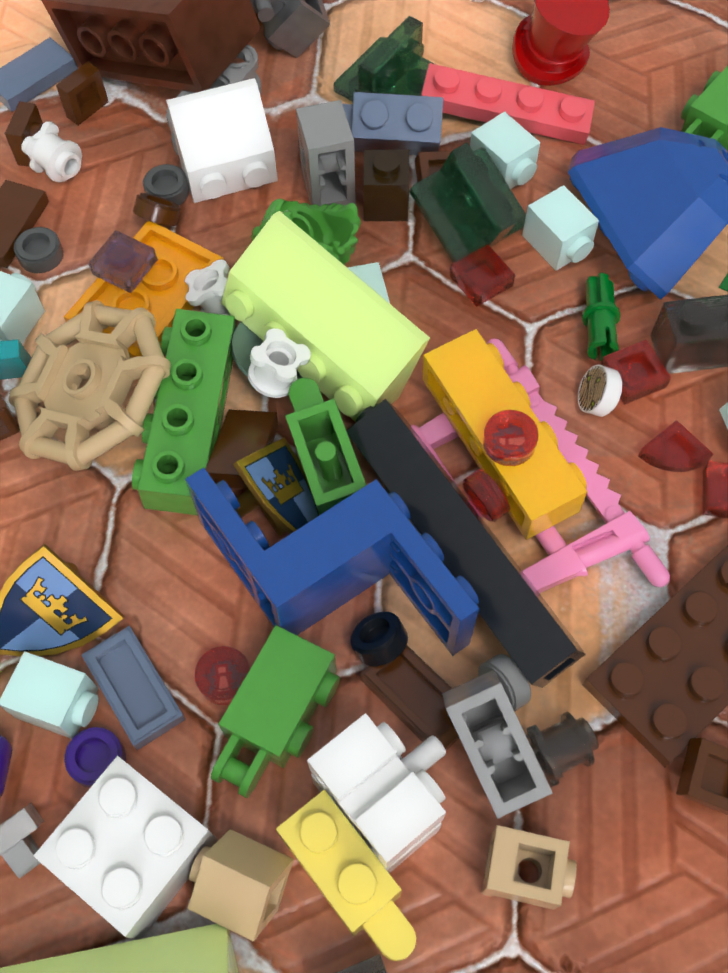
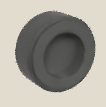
[143,164,189,205]
[14,227,64,273]

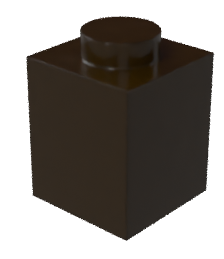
[363,150,409,221]

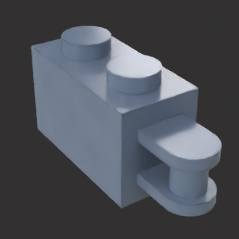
[342,92,443,155]

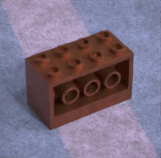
[41,0,261,92]

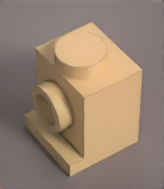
[481,825,577,910]

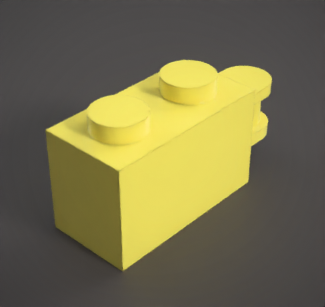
[276,789,416,961]

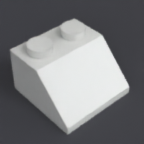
[166,78,278,203]

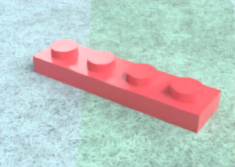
[421,63,595,145]

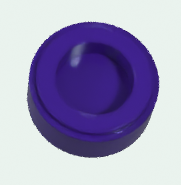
[64,727,126,788]

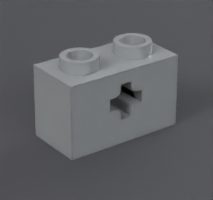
[296,100,356,206]
[442,670,553,819]

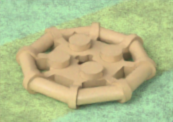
[9,300,171,471]

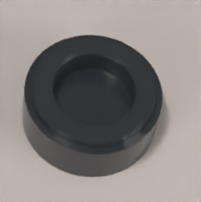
[350,612,408,666]

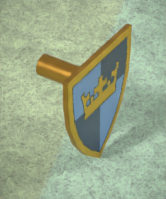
[233,438,320,536]
[0,543,124,657]

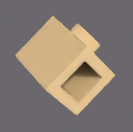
[188,829,294,942]

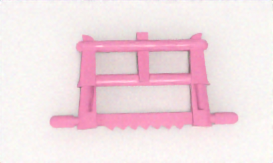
[411,338,670,593]

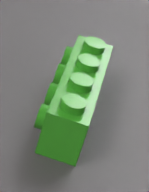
[132,309,236,516]

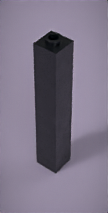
[347,399,586,688]

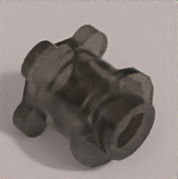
[526,712,599,788]

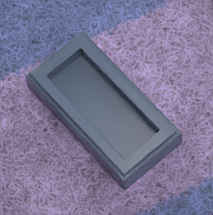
[0,37,78,112]
[81,626,186,750]

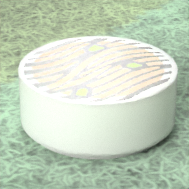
[578,364,622,417]

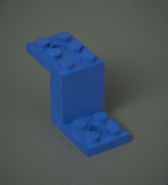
[185,468,479,656]

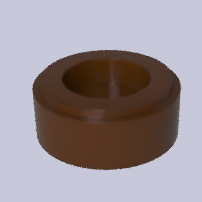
[133,193,181,226]

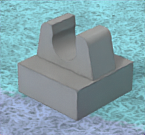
[0,803,44,879]

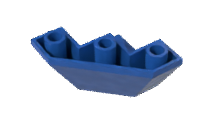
[568,127,728,300]

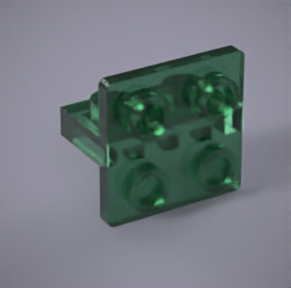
[334,16,434,102]
[410,143,526,265]

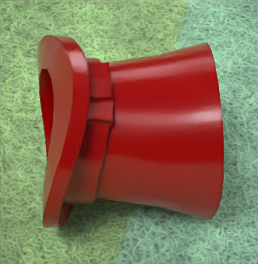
[512,0,610,86]

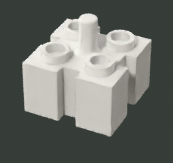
[307,713,446,873]

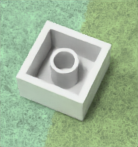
[34,756,218,940]

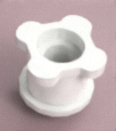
[22,121,82,183]
[185,259,231,316]
[248,328,311,398]

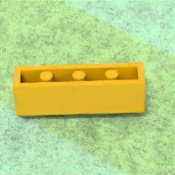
[422,329,588,540]

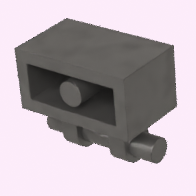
[250,0,330,58]

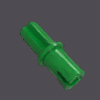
[582,273,621,361]

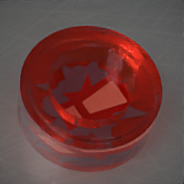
[483,410,539,466]
[463,469,510,522]
[195,646,250,705]

